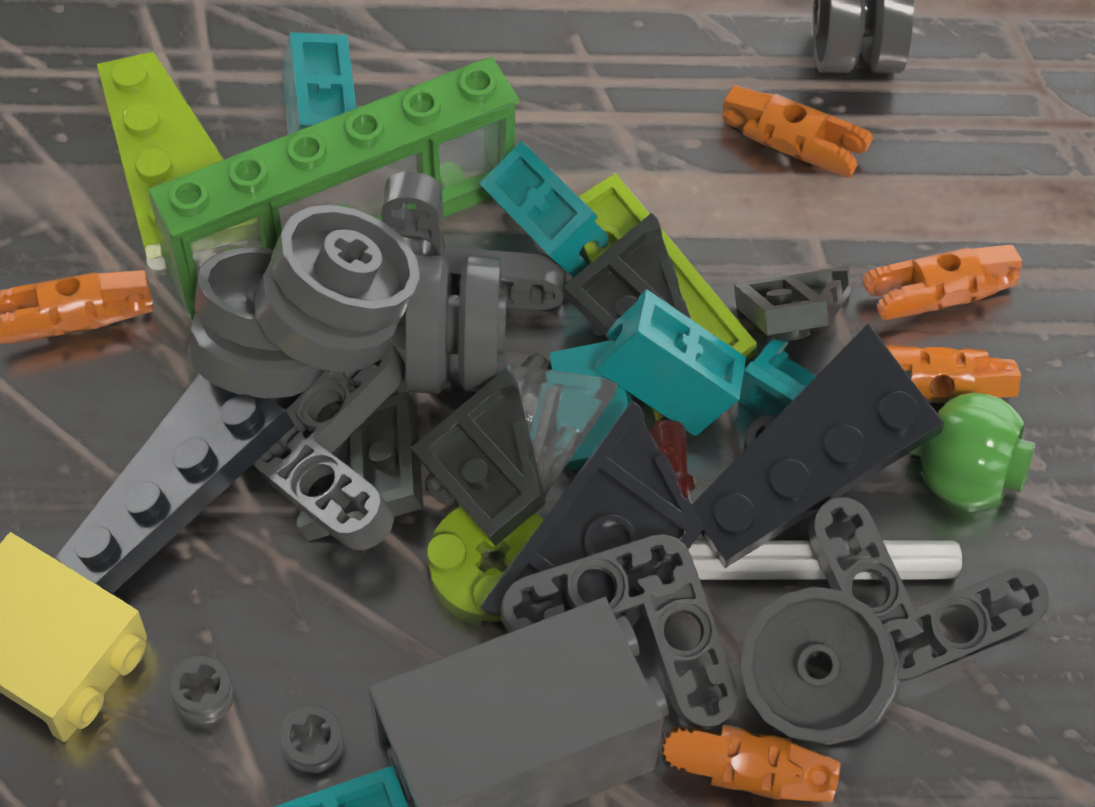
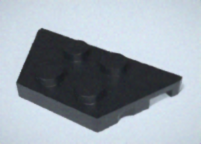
[479,401,704,628]

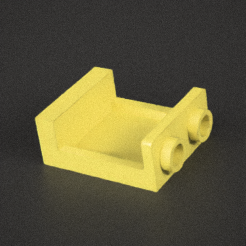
[0,532,147,742]

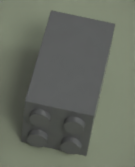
[369,597,669,807]

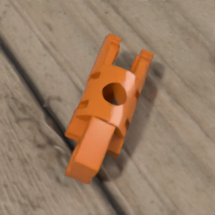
[722,85,874,178]
[861,245,1022,321]
[0,270,153,345]
[885,345,1021,404]
[662,724,841,803]

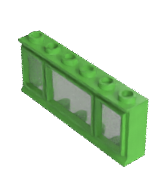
[148,56,520,320]

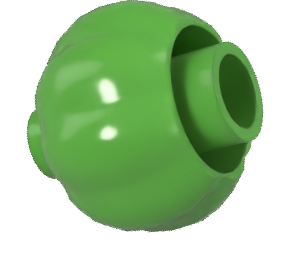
[910,392,1035,512]

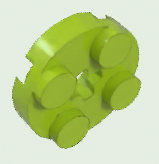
[427,507,544,626]

